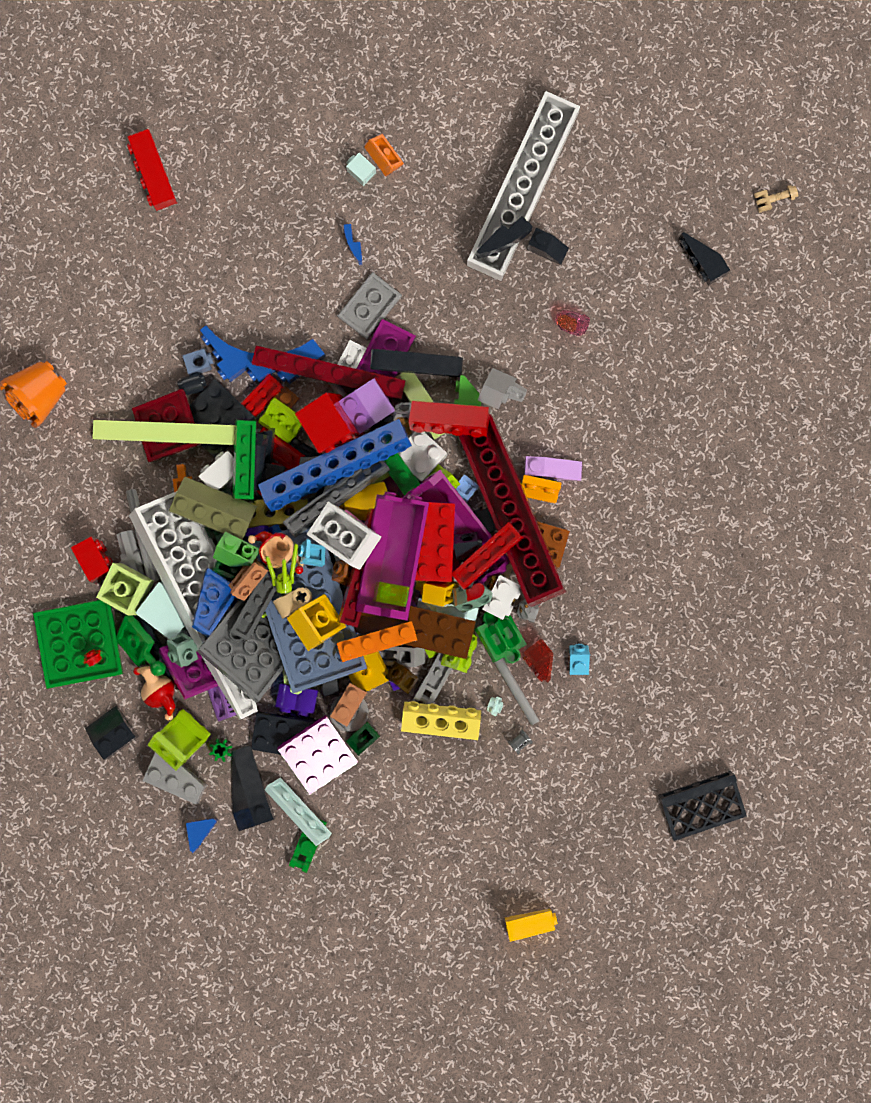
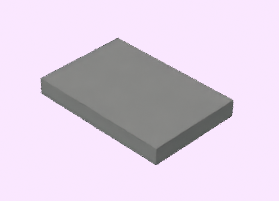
[337,272,402,340]

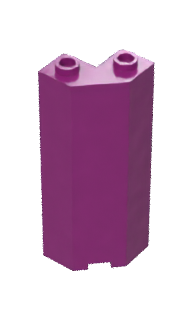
[402,470,510,590]
[355,492,429,620]

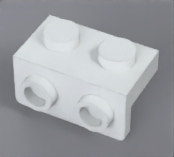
[482,574,522,620]

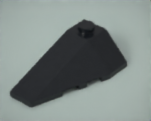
[232,745,275,831]

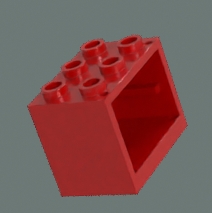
[295,392,365,453]

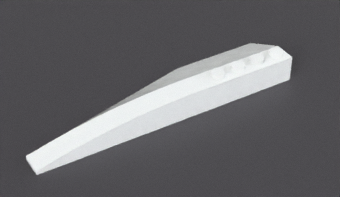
[129,491,258,720]

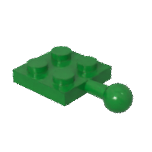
[116,615,166,676]

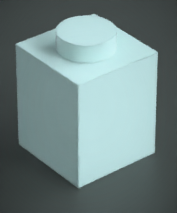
[346,153,376,186]

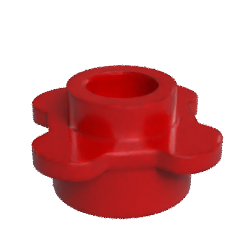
[83,649,102,667]

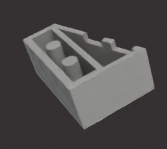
[143,752,207,804]

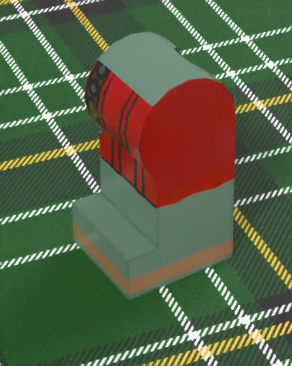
[452,583,492,613]

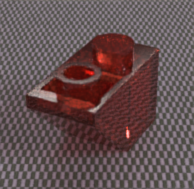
[522,638,554,683]

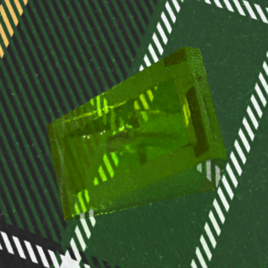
[373,582,410,607]

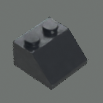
[85,705,139,760]

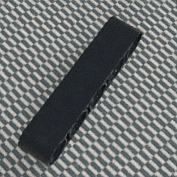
[370,349,463,377]

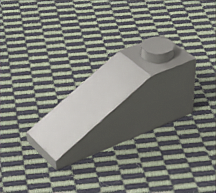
[379,644,425,667]

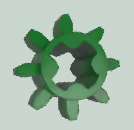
[209,738,233,762]

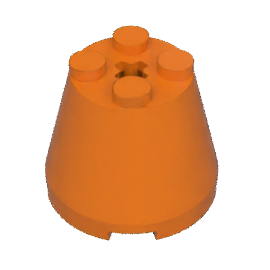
[0,361,67,428]

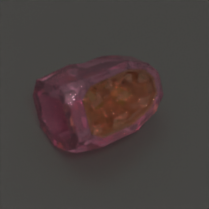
[556,310,590,336]

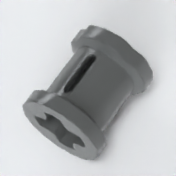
[508,730,533,755]

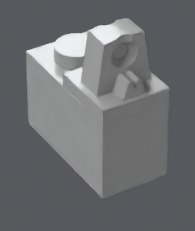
[478,368,527,409]

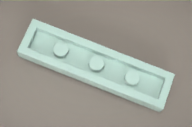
[265,777,332,846]

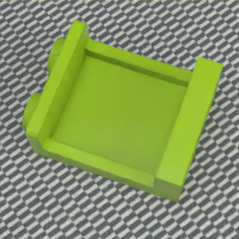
[148,709,211,771]

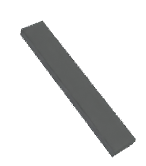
[283,461,390,538]

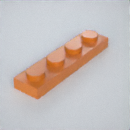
[336,621,417,662]

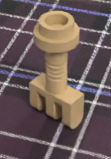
[754,185,798,213]

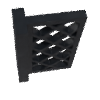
[658,771,747,841]

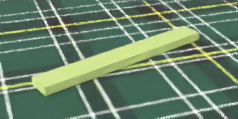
[93,420,235,445]

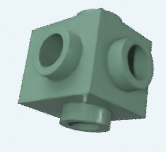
[167,633,198,667]

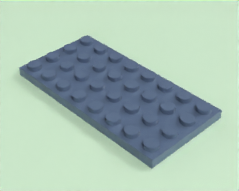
[249,526,367,693]

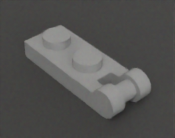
[413,653,452,704]

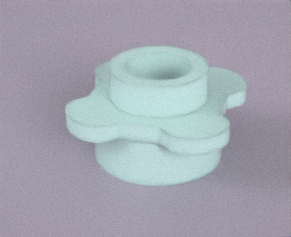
[487,696,503,716]

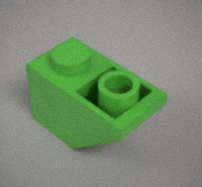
[454,375,481,406]
[213,531,259,567]

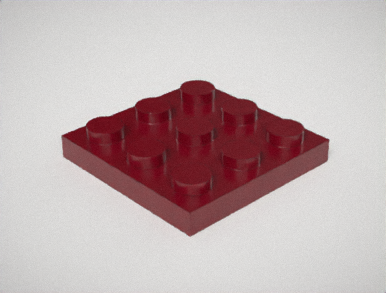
[132,389,199,463]

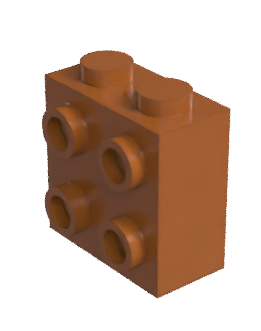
[537,521,570,569]

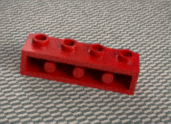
[127,129,177,211]
[409,401,490,438]

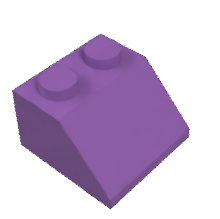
[338,378,395,434]

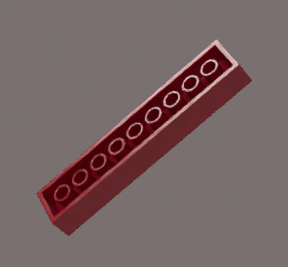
[459,414,567,607]

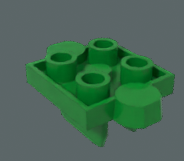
[475,612,527,664]

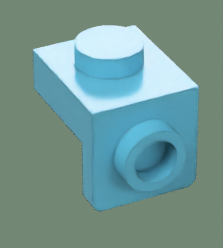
[298,539,326,567]
[569,644,590,675]

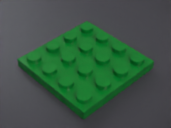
[33,600,124,689]

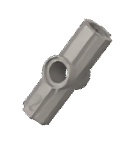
[116,530,145,575]

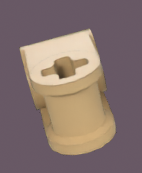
[273,587,312,619]

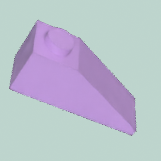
[524,456,582,481]

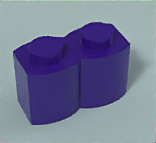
[275,684,319,717]

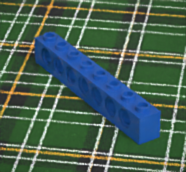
[258,419,412,512]

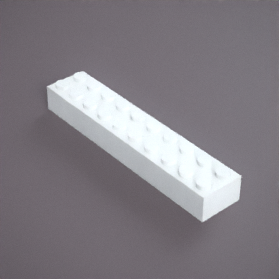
[467,91,580,281]

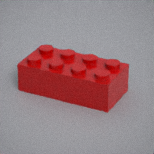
[415,502,455,582]

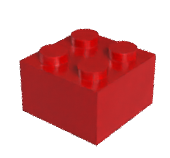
[71,536,114,584]

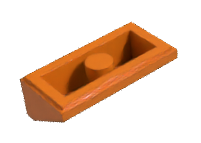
[364,134,404,176]

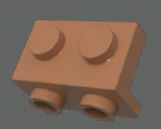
[228,557,268,601]

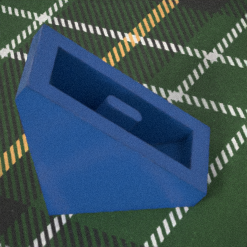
[186,818,218,853]

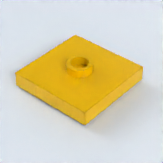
[348,652,389,692]

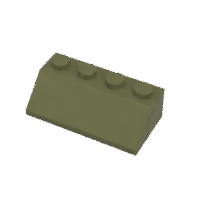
[169,476,257,540]

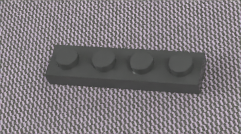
[231,566,282,641]

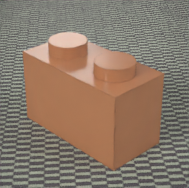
[330,683,367,726]

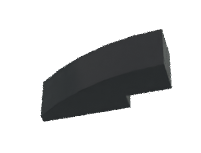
[476,216,533,259]

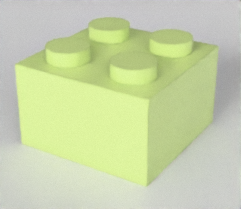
[96,563,154,615]

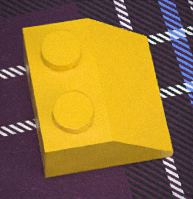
[287,594,346,651]

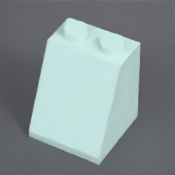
[136,582,186,639]

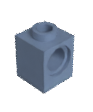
[182,349,214,375]

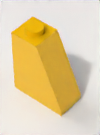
[339,482,388,521]
[504,909,558,942]

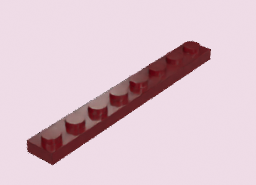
[252,345,406,400]

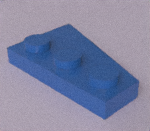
[192,568,235,638]

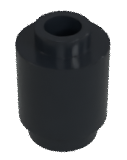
[177,372,207,396]

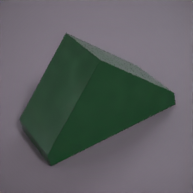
[346,722,380,756]

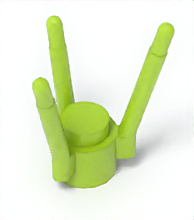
[265,544,298,593]

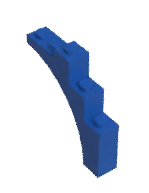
[200,326,325,385]

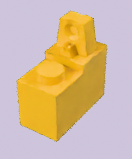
[415,579,459,607]

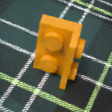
[522,475,562,504]

